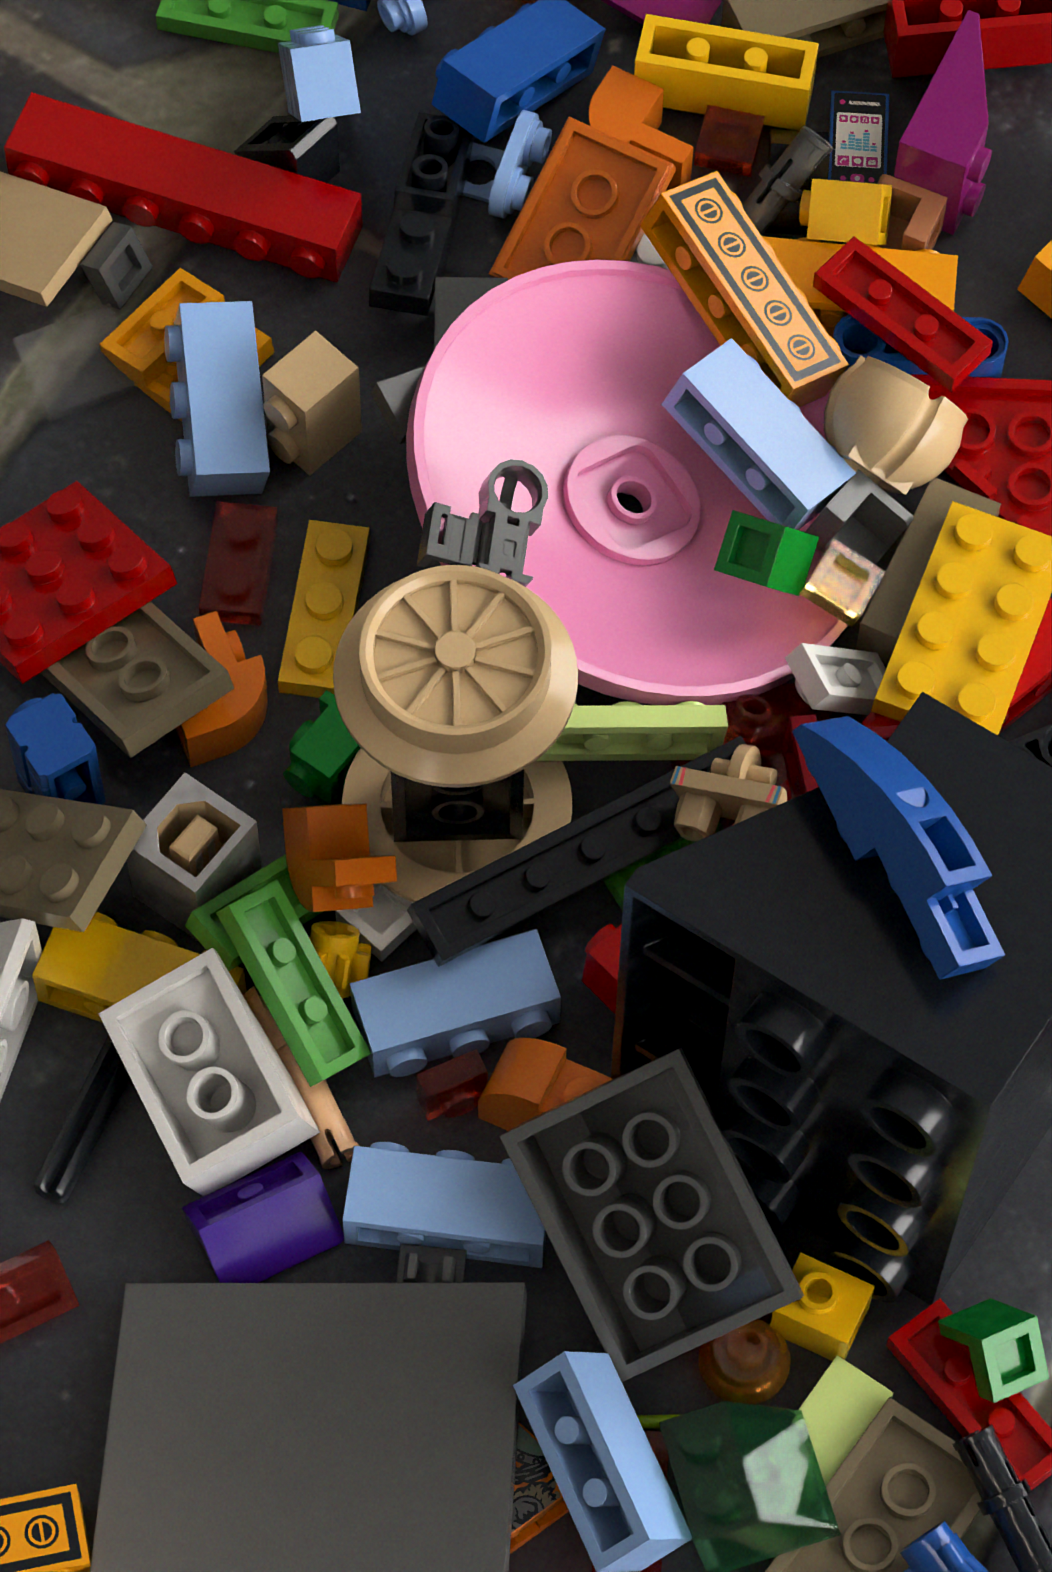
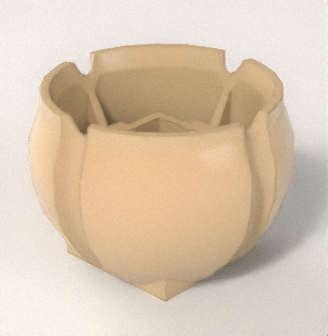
[824,355,968,495]

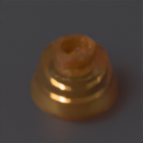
[698,1318,791,1405]

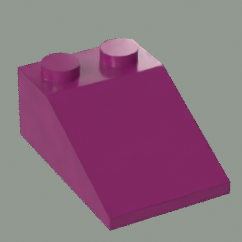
[894,10,992,235]

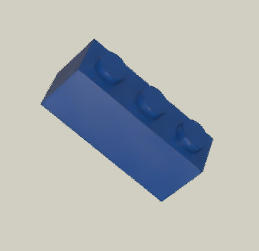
[431,0,606,143]

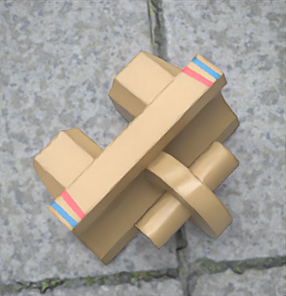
[670,744,787,842]

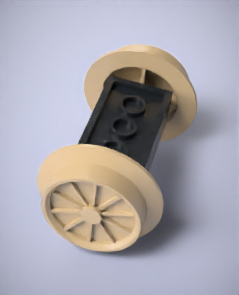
[333,565,578,903]

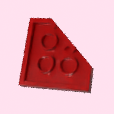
[911,374,1052,536]

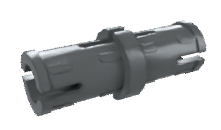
[742,125,833,236]

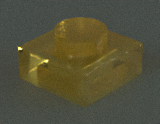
[799,538,886,627]

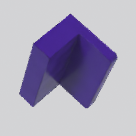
[181,1151,344,1283]

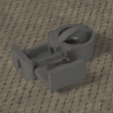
[417,459,548,587]

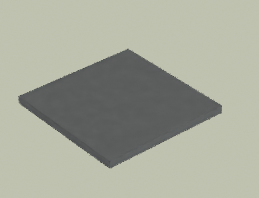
[90,1282,527,1572]

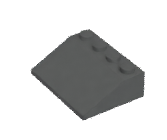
[499,1047,804,1382]

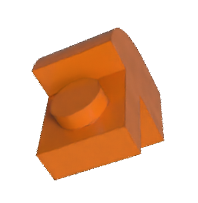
[588,65,694,191]
[175,611,268,767]
[282,803,397,912]
[478,1038,613,1131]

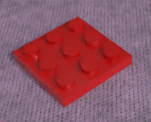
[0,481,178,684]

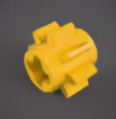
[309,921,372,999]

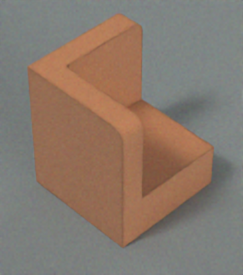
[877,174,948,251]

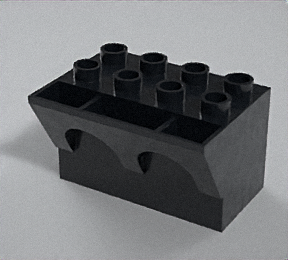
[611,692,1052,1305]

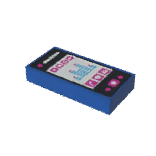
[828,90,889,184]

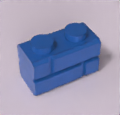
[5,693,106,805]

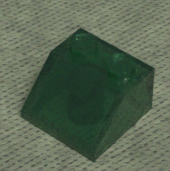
[659,1401,841,1572]

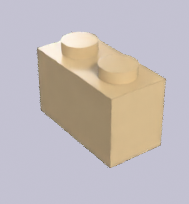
[262,330,362,476]

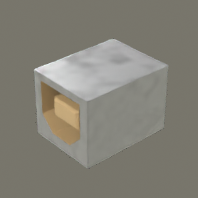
[127,773,262,941]

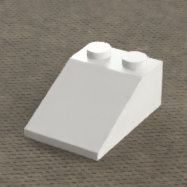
[98,948,320,1196]

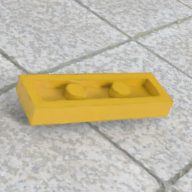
[278,520,370,698]

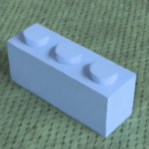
[278,25,361,122]
[164,301,270,497]
[661,338,856,530]
[350,929,561,1078]
[343,1142,547,1268]
[513,1351,693,1572]

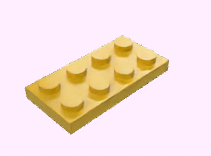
[871,501,1052,735]

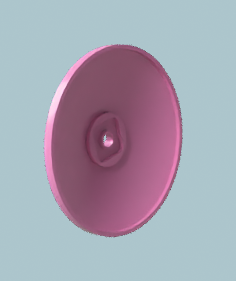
[406,260,876,705]

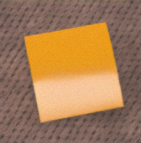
[99,268,275,421]

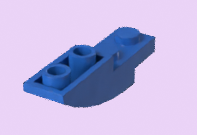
[792,716,1005,980]

